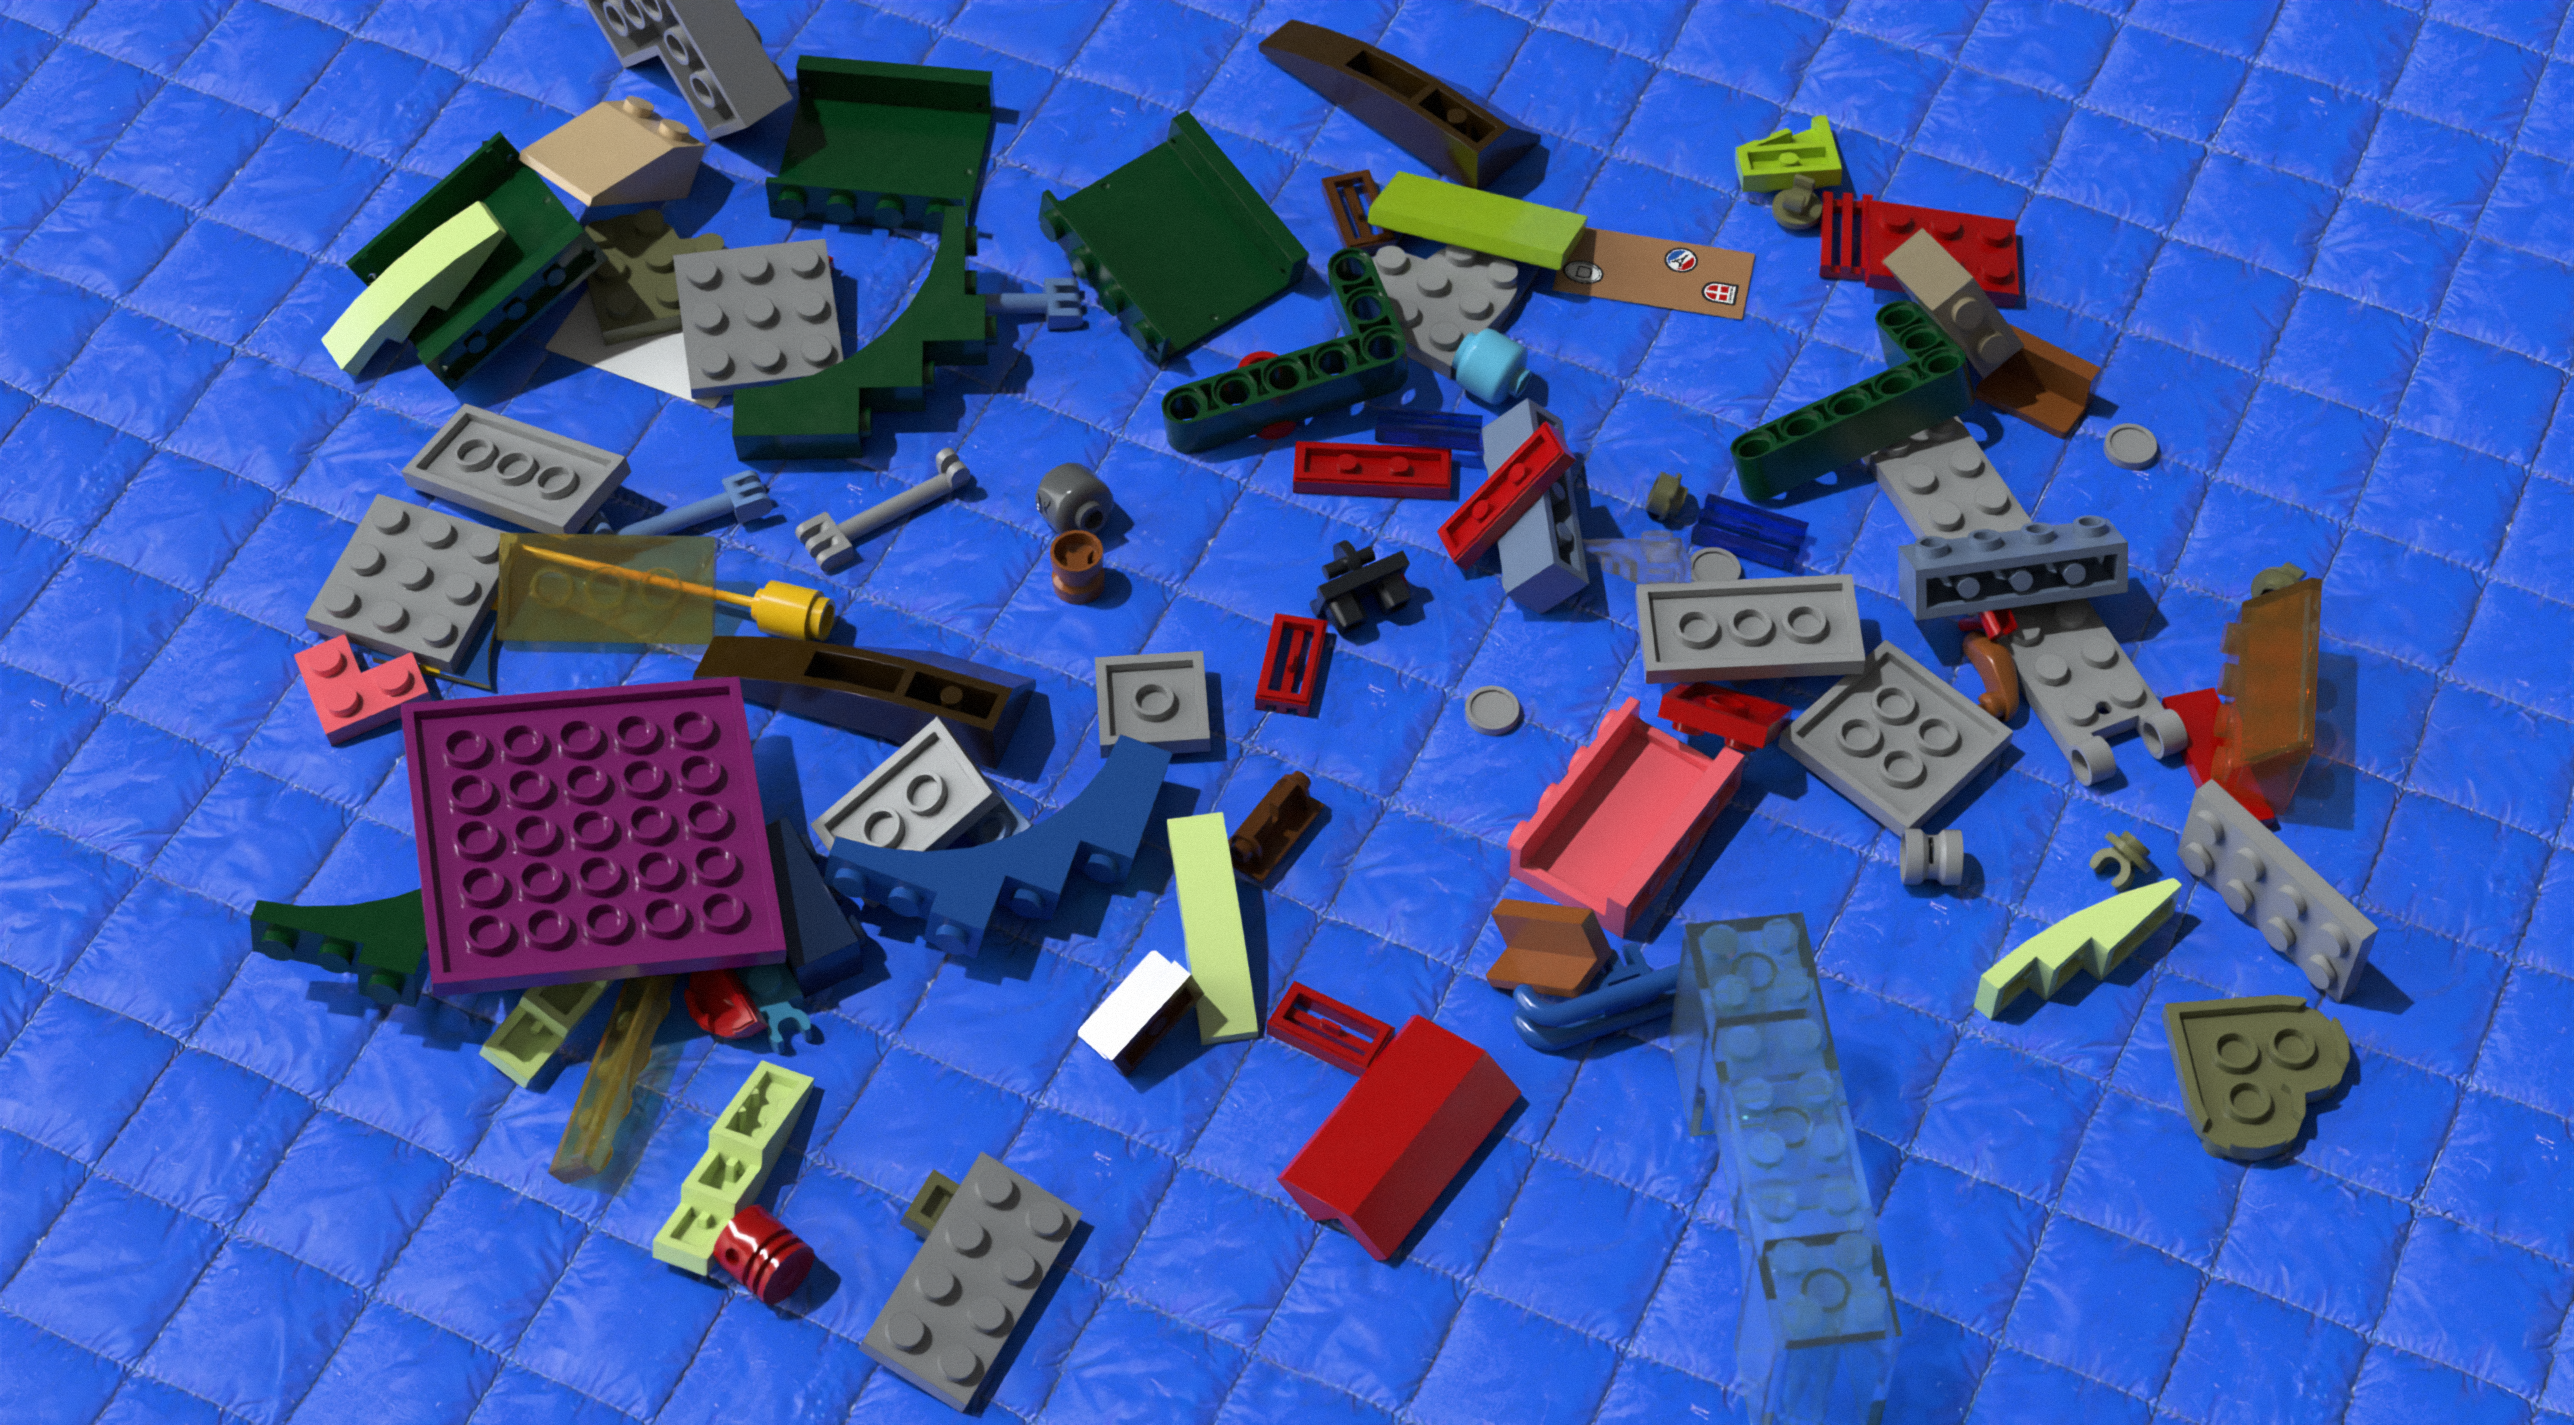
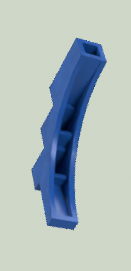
[823,734,1173,959]

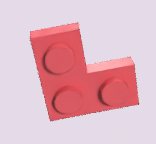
[294,634,433,746]

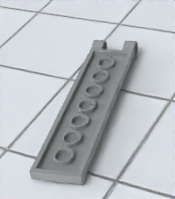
[1862,416,2188,786]

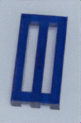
[1375,406,1483,452]
[1691,493,1809,573]

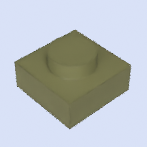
[899,1169,960,1240]

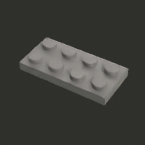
[401,403,631,542]
[1635,574,1866,684]
[2177,779,2379,1003]
[858,1151,1083,1413]

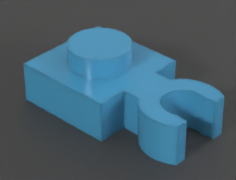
[735,963,813,1055]

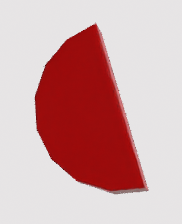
[684,968,768,1040]

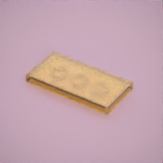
[497,533,717,645]

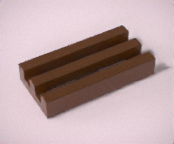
[1321,169,1396,257]

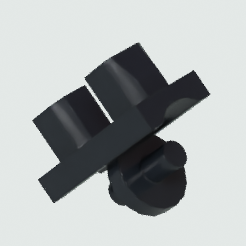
[1309,540,1412,635]

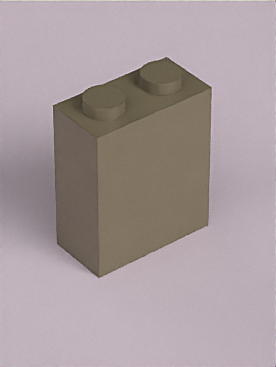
[1883,228,2024,379]

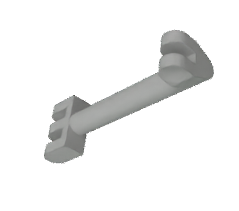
[795,447,970,572]

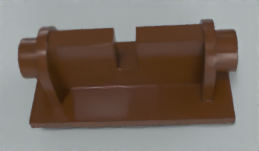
[1228,771,1325,884]

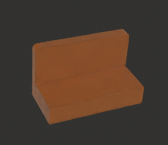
[1975,324,2101,439]
[1486,898,1613,998]

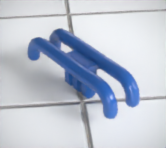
[1511,920,1731,1051]

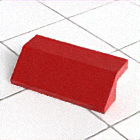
[1276,1015,1522,1261]

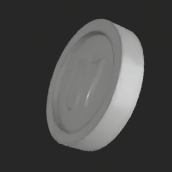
[2103,423,2157,470]
[1687,547,1741,582]
[1465,685,1519,736]

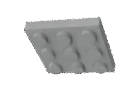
[673,239,843,399]
[304,494,524,674]
[1778,640,2014,837]

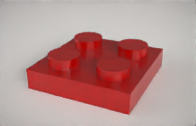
[1657,681,1793,752]

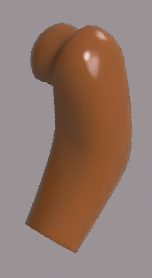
[1962,631,2019,722]

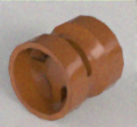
[1050,530,1105,605]

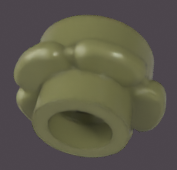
[1645,471,1688,521]

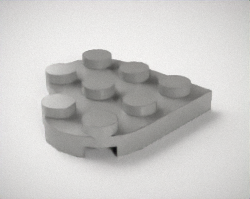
[1365,244,1518,380]

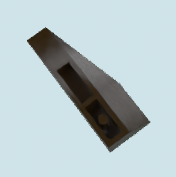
[1258,19,1541,191]
[693,636,1036,770]

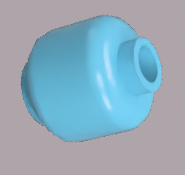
[1452,328,1532,405]

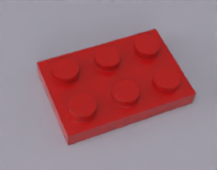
[1863,199,2019,308]

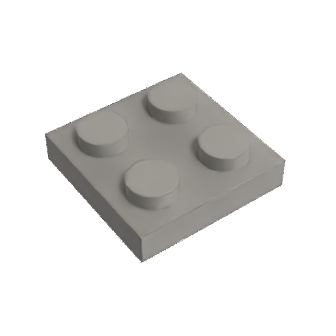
[1095,651,1210,758]

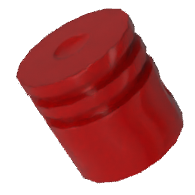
[712,1204,815,1305]

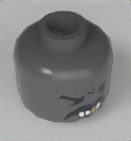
[1035,462,1114,535]

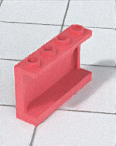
[1507,696,1745,939]

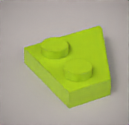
[1735,115,1842,193]

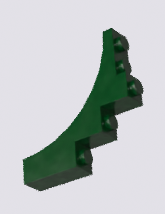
[732,206,998,461]
[250,888,430,1007]

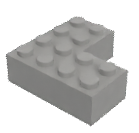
[583,0,793,140]

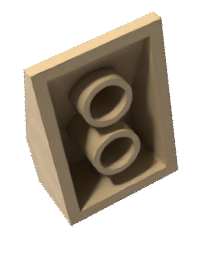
[518,96,706,207]

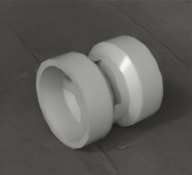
[1900,828,1964,886]

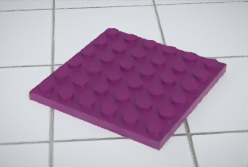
[401,676,787,997]

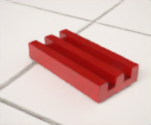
[1819,191,1873,280]
[1255,613,1328,717]
[1267,981,1395,1078]

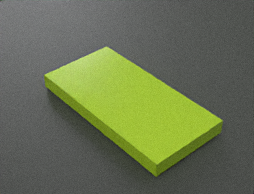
[1367,171,1588,271]

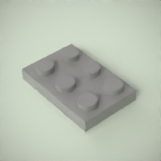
[810,717,1002,909]

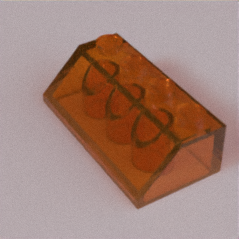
[2211,578,2322,816]

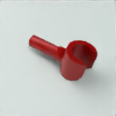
[1958,608,2019,641]

